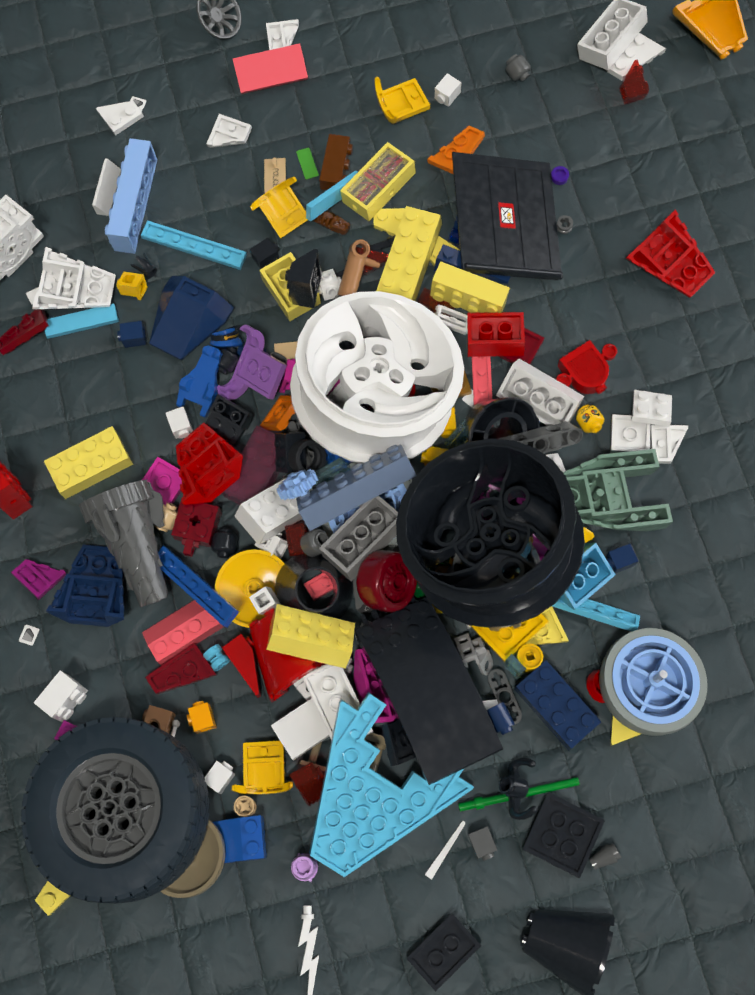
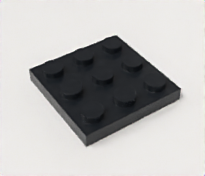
[522,792,605,878]

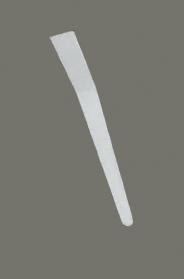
[425,821,465,880]

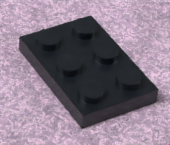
[406,913,481,992]

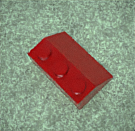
[467,312,525,357]

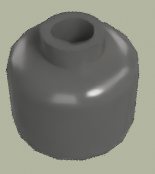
[505,54,531,81]
[300,529,329,557]

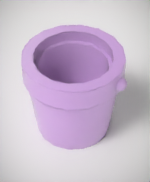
[291,853,318,882]

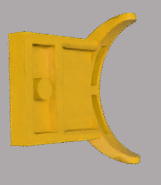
[374,77,430,124]
[250,177,308,239]
[232,741,293,795]

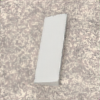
[92,158,121,216]

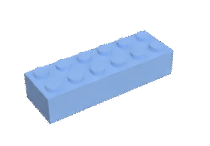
[105,138,157,254]

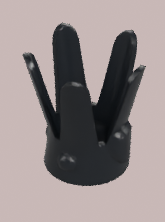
[131,253,157,279]

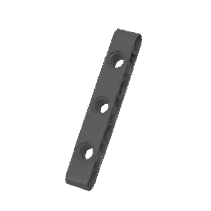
[499,422,583,454]

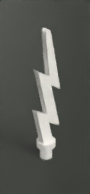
[298,905,319,995]

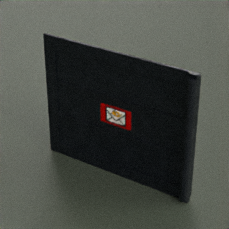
[452,152,563,280]

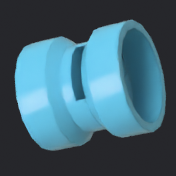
[203,644,230,672]

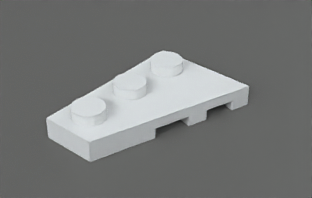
[607,33,666,81]

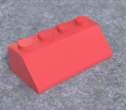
[142,600,224,666]

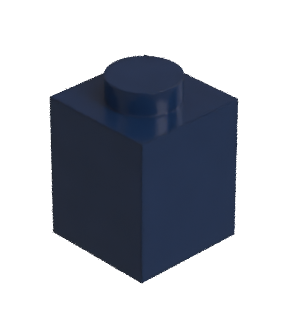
[117,321,147,348]
[606,544,638,573]

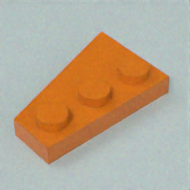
[427,126,485,175]

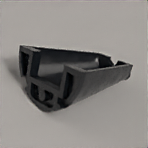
[520,909,615,995]

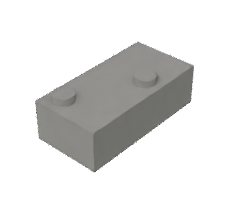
[319,496,398,581]

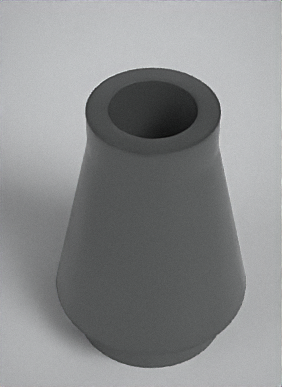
[589,843,622,870]

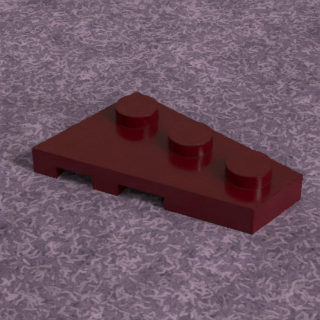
[145,643,217,694]

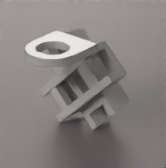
[454,633,493,675]

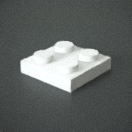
[631,390,672,427]
[610,414,650,453]

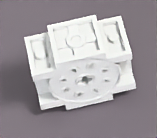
[0,195,44,280]

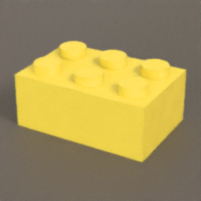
[260,252,321,321]

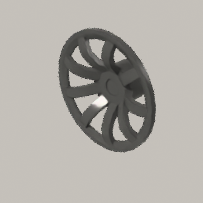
[196,0,241,39]

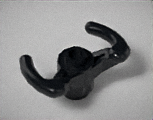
[499,758,537,820]

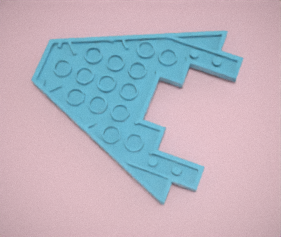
[309,692,474,877]

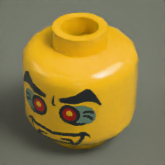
[576,405,605,433]

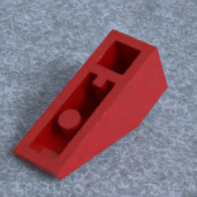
[222,634,261,698]

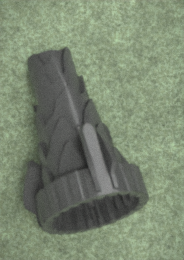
[79,480,167,607]

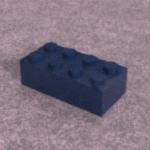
[514,661,601,751]

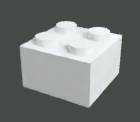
[34,670,88,722]

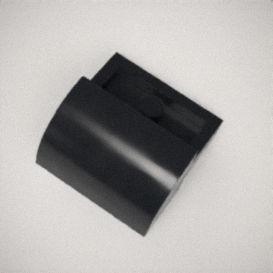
[205,394,252,446]

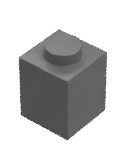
[468,826,497,861]

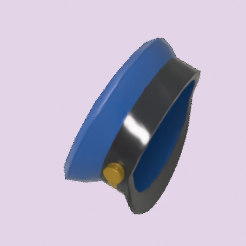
[210,325,243,347]

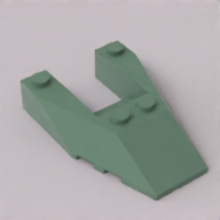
[563,449,673,531]

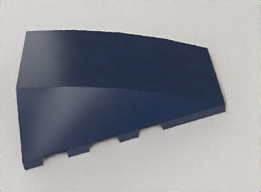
[46,545,124,627]

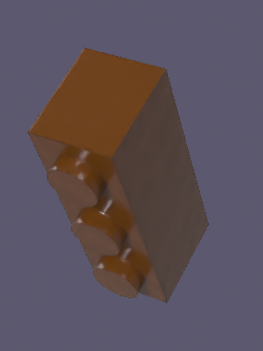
[319,134,353,190]

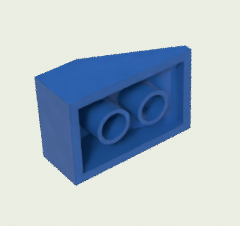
[213,815,267,863]

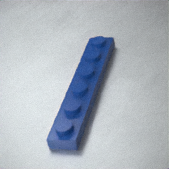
[158,546,239,628]

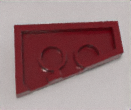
[0,309,49,355]

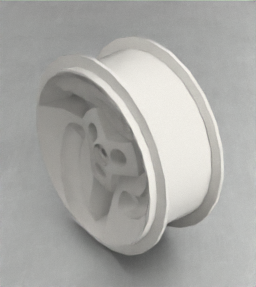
[290,291,464,463]

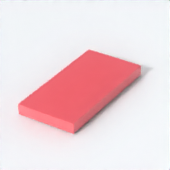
[233,43,308,94]

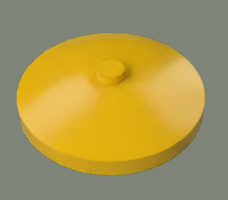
[214,549,285,628]

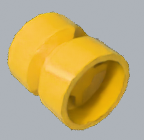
[515,643,543,674]

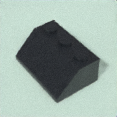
[285,249,322,308]

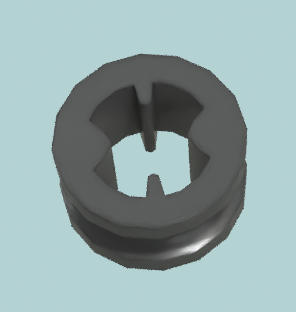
[557,215,573,234]

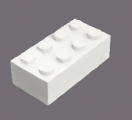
[577,0,648,70]
[496,359,584,426]
[235,478,313,545]

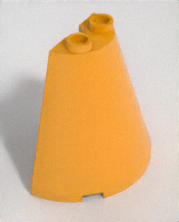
[672,0,748,60]

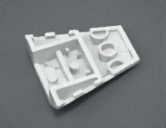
[32,247,116,309]

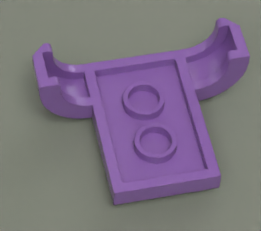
[217,325,287,400]

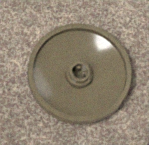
[160,819,225,898]

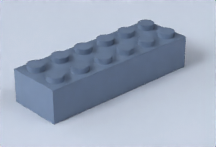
[296,444,417,531]

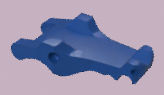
[176,345,223,418]

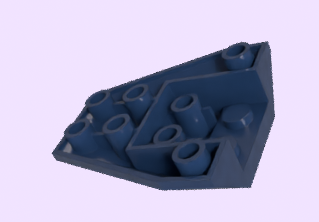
[149,276,234,360]

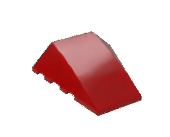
[626,209,715,298]
[176,422,243,505]

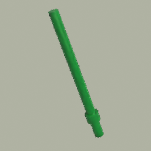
[458,777,580,812]

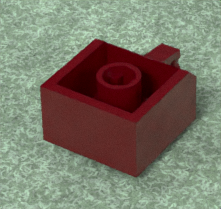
[171,500,222,557]

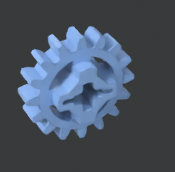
[276,469,318,500]

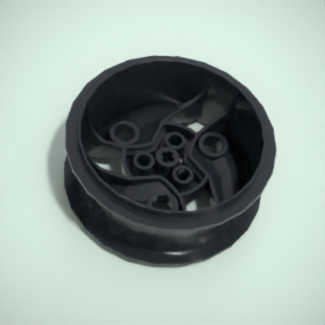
[396,439,585,628]

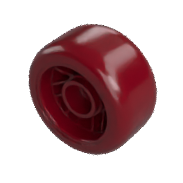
[356,550,417,612]

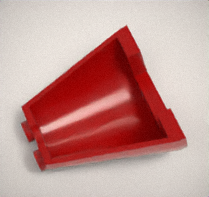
[248,608,325,702]

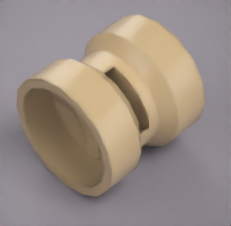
[234,796,257,817]

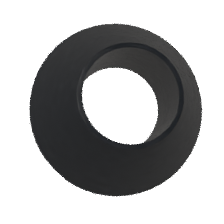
[465,397,540,442]
[275,552,353,619]

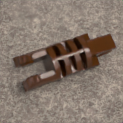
[312,210,350,235]

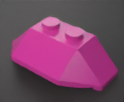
[353,649,396,723]

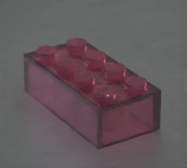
[222,426,280,505]

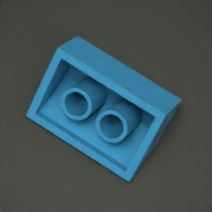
[560,543,616,610]

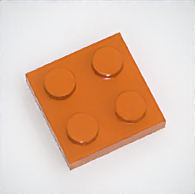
[260,395,295,431]

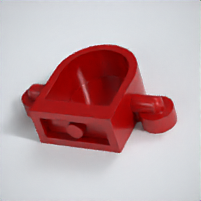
[556,340,617,394]

